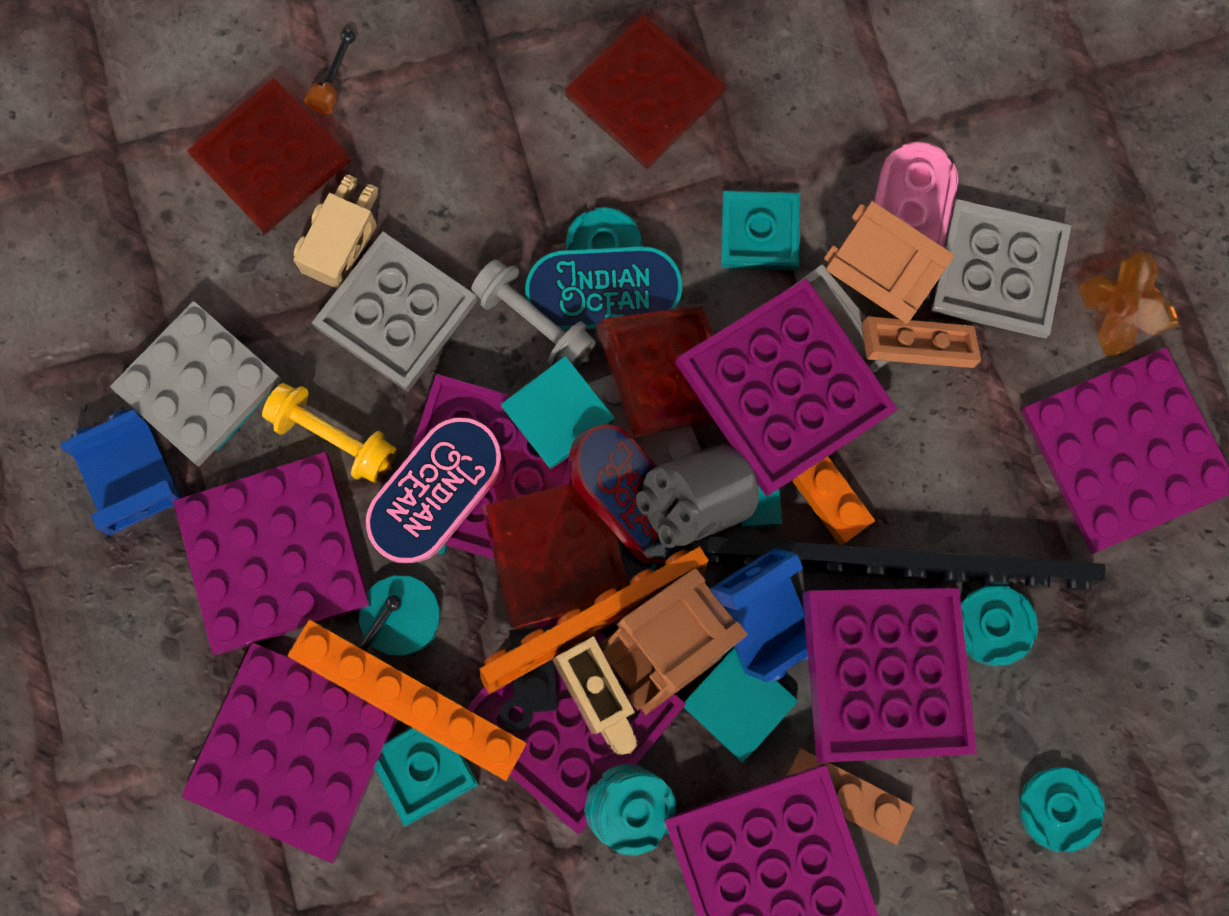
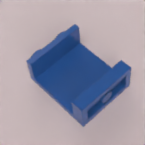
[60,409,182,536]
[710,548,808,683]

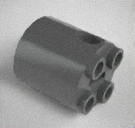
[636,445,759,548]

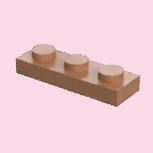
[861,316,981,368]
[787,749,915,845]

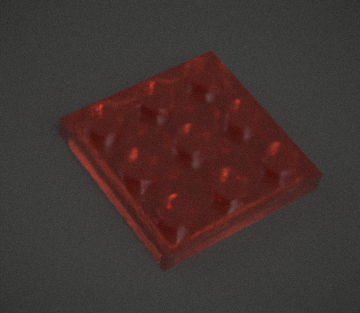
[565,14,726,169]
[187,78,351,235]
[596,305,715,437]
[482,484,629,628]

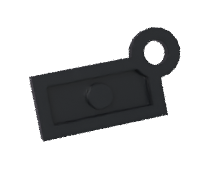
[500,626,558,732]

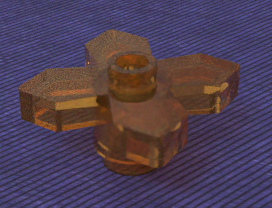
[1079,252,1179,356]

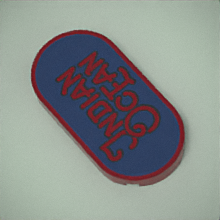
[569,424,691,565]

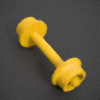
[262,383,397,483]

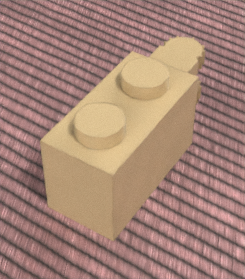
[294,175,378,289]
[552,636,638,755]

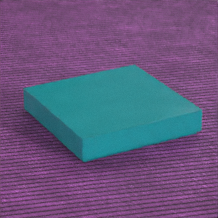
[721,190,800,271]
[501,356,615,470]
[683,648,798,763]
[375,727,479,827]

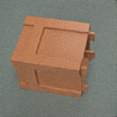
[824,201,955,324]
[599,568,748,715]

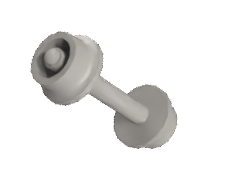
[471,260,596,369]

